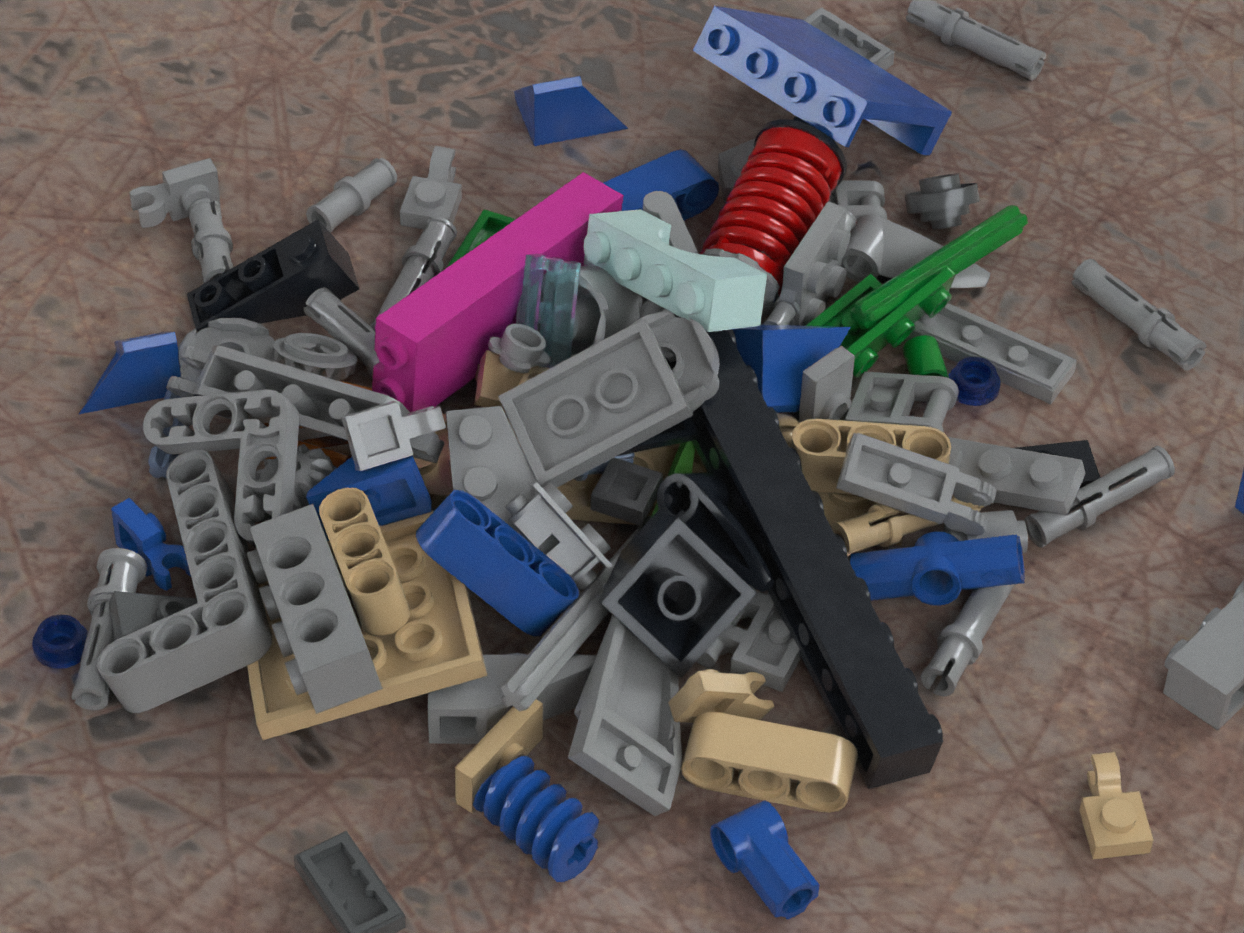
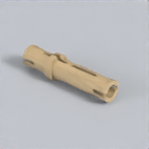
[831,495,984,556]

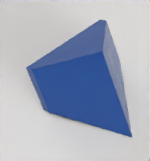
[514,76,629,146]
[732,325,851,413]
[78,332,181,415]

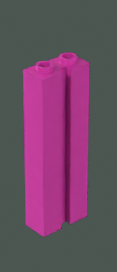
[372,172,624,412]

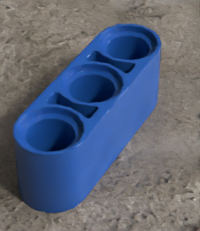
[603,149,720,221]
[416,490,579,637]

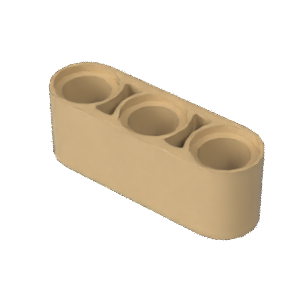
[791,419,951,495]
[319,488,410,636]
[681,712,858,813]

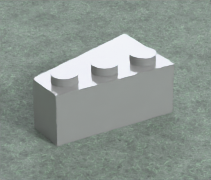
[446,406,559,589]

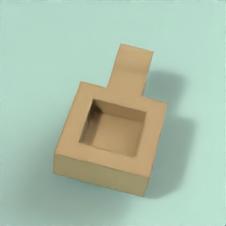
[668,669,774,723]
[1079,752,1154,859]

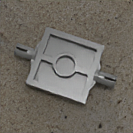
[763,201,856,326]

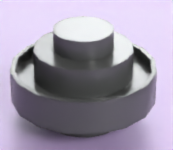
[905,173,980,230]

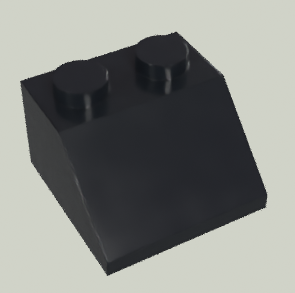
[598,510,757,678]

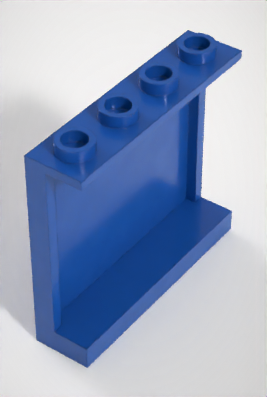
[693,6,952,155]

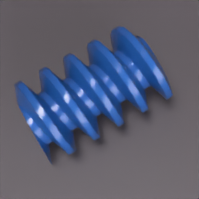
[472,756,599,882]

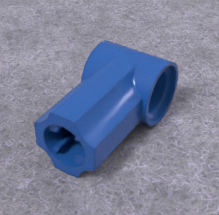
[710,800,819,920]

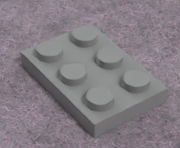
[498,318,693,488]

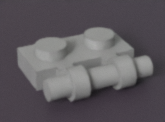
[697,584,801,692]

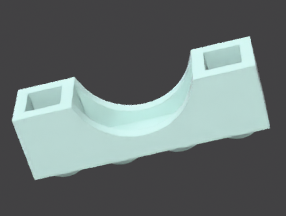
[584,209,767,332]

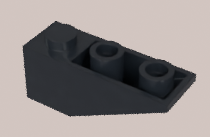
[187,219,360,332]

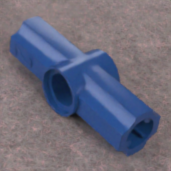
[850,531,1025,606]

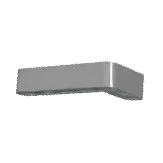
[97,450,272,713]

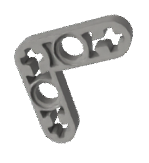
[143,389,299,547]

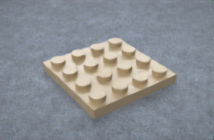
[247,511,488,740]

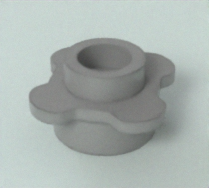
[488,324,550,373]

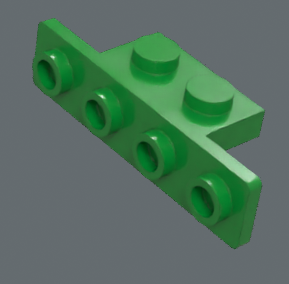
[798,267,956,413]

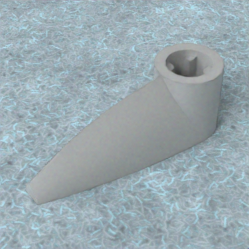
[841,215,991,288]

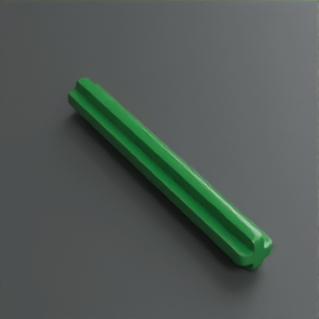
[850,205,1028,330]

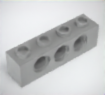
[247,504,383,714]

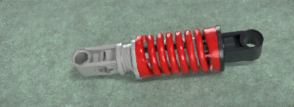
[699,116,847,320]

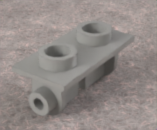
[505,480,613,591]

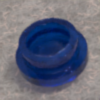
[949,357,1001,406]
[32,615,88,669]

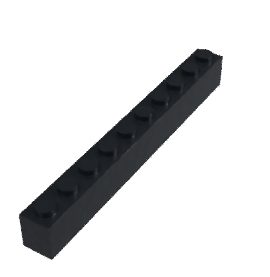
[665,314,943,789]

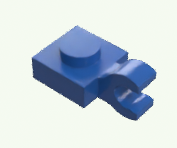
[111,498,191,591]

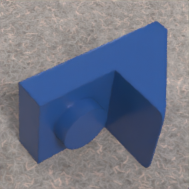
[306,456,432,541]

